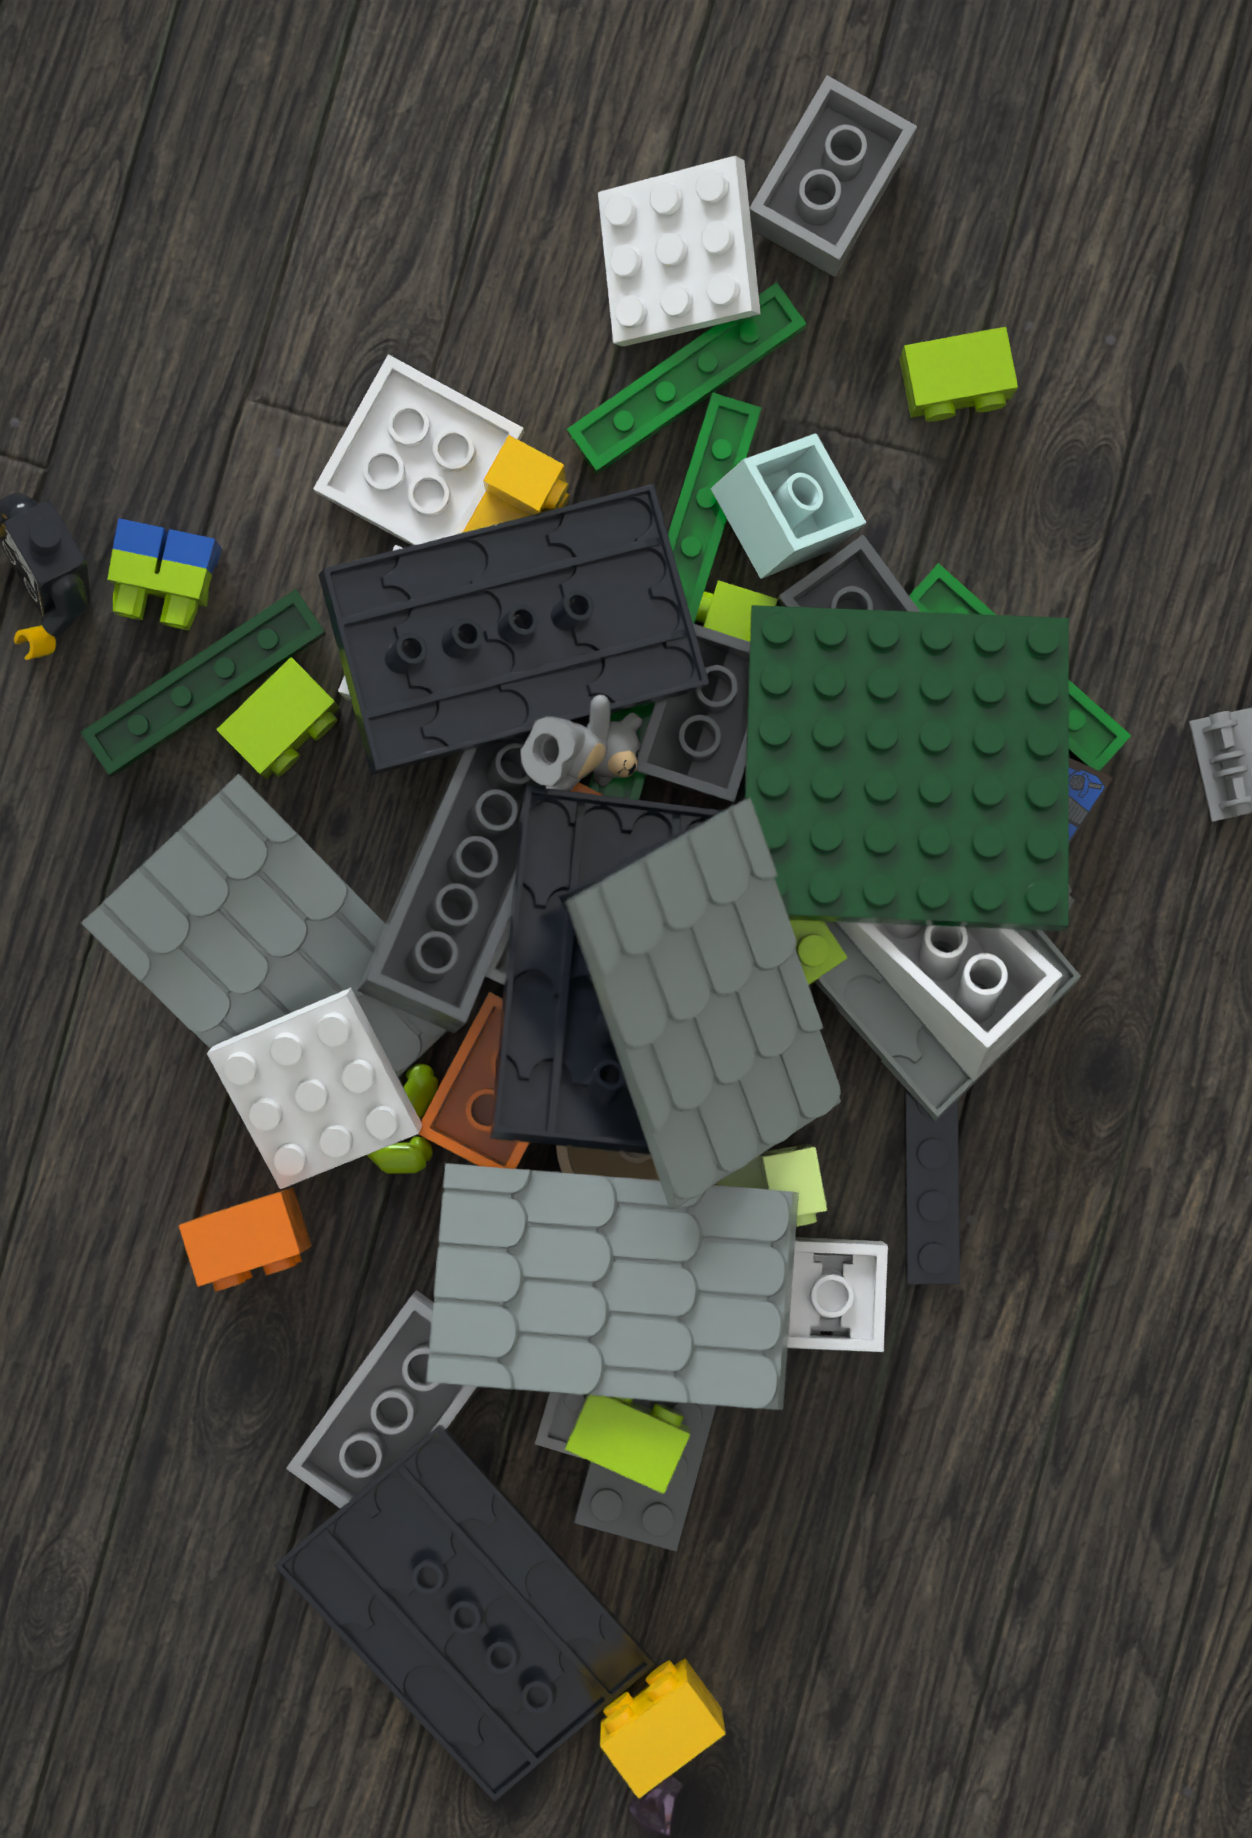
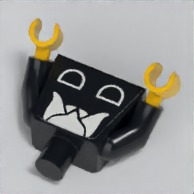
[0,493,90,660]

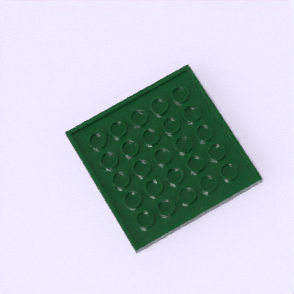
[745,605,1069,931]

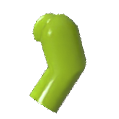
[403,1063,438,1118]
[367,1136,433,1174]

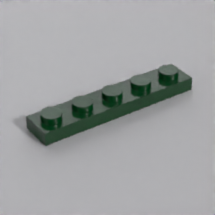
[80,589,327,777]

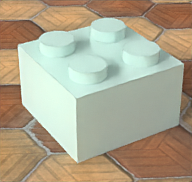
[711,433,866,579]

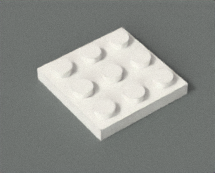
[598,156,761,347]
[313,355,524,546]
[207,988,423,1189]

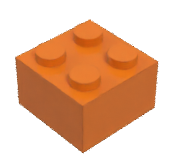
[178,1187,312,1292]

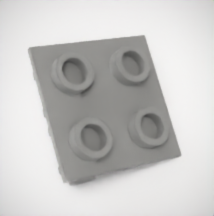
[1189,708,1252,822]

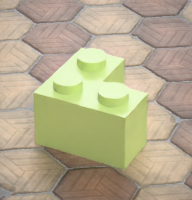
[713,1144,827,1226]

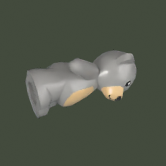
[520,695,642,791]

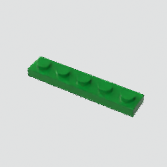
[567,282,807,475]
[909,563,1131,771]

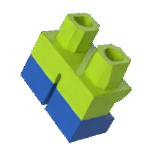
[107,518,222,630]

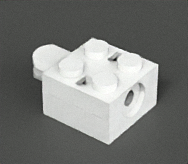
[788,1237,888,1352]

